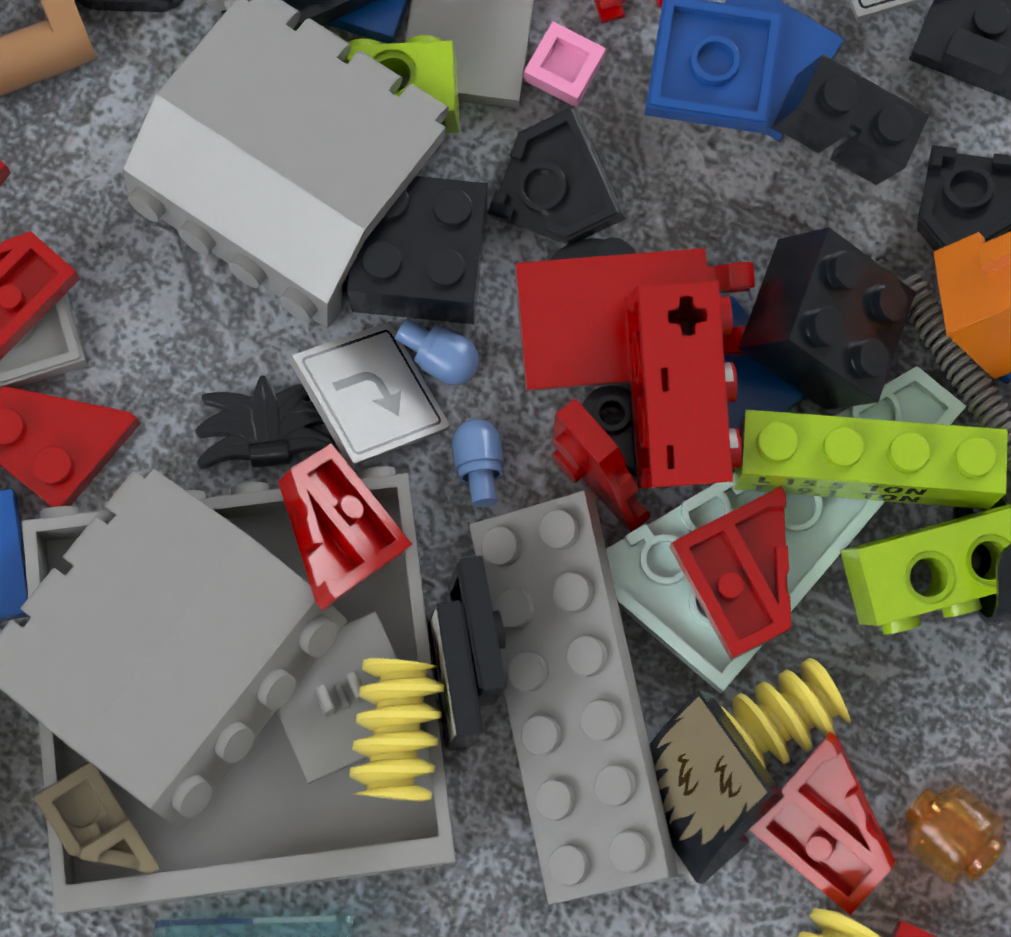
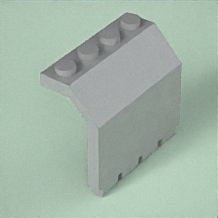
[123,0,449,329]
[0,469,348,830]

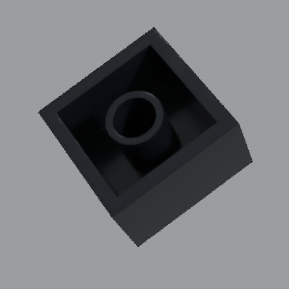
[347,176,488,325]
[738,227,916,410]

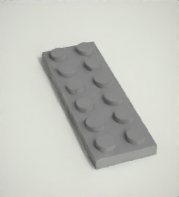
[469,491,679,905]

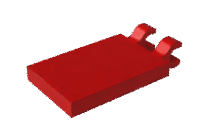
[515,248,755,391]

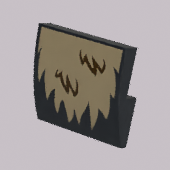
[649,690,785,884]

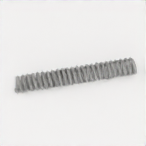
[903,273,1011,471]

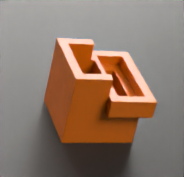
[933,231,1011,379]

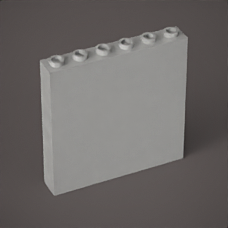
[22,466,457,915]

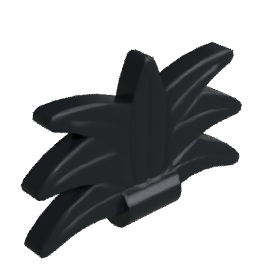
[195,375,341,469]

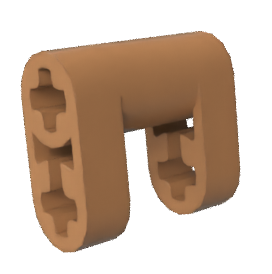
[0,0,98,97]

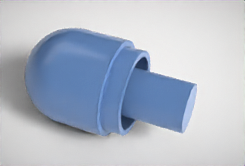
[395,318,479,385]
[452,419,505,507]

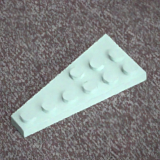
[606,366,966,694]

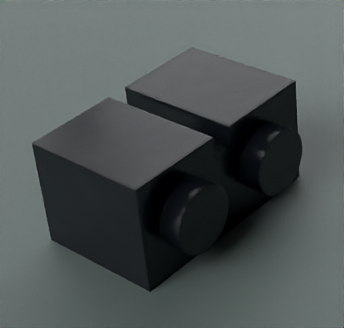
[772,54,930,185]

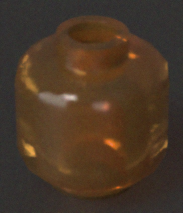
[905,784,1007,883]

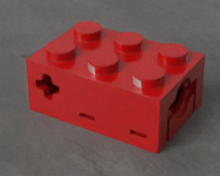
[624,280,742,489]

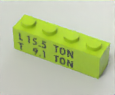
[734,410,1008,509]

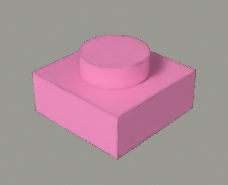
[523,21,606,108]

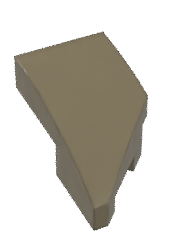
[33,761,159,873]

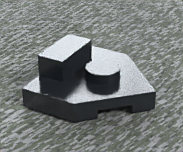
[909,0,1011,100]
[487,105,626,245]
[917,145,1011,251]

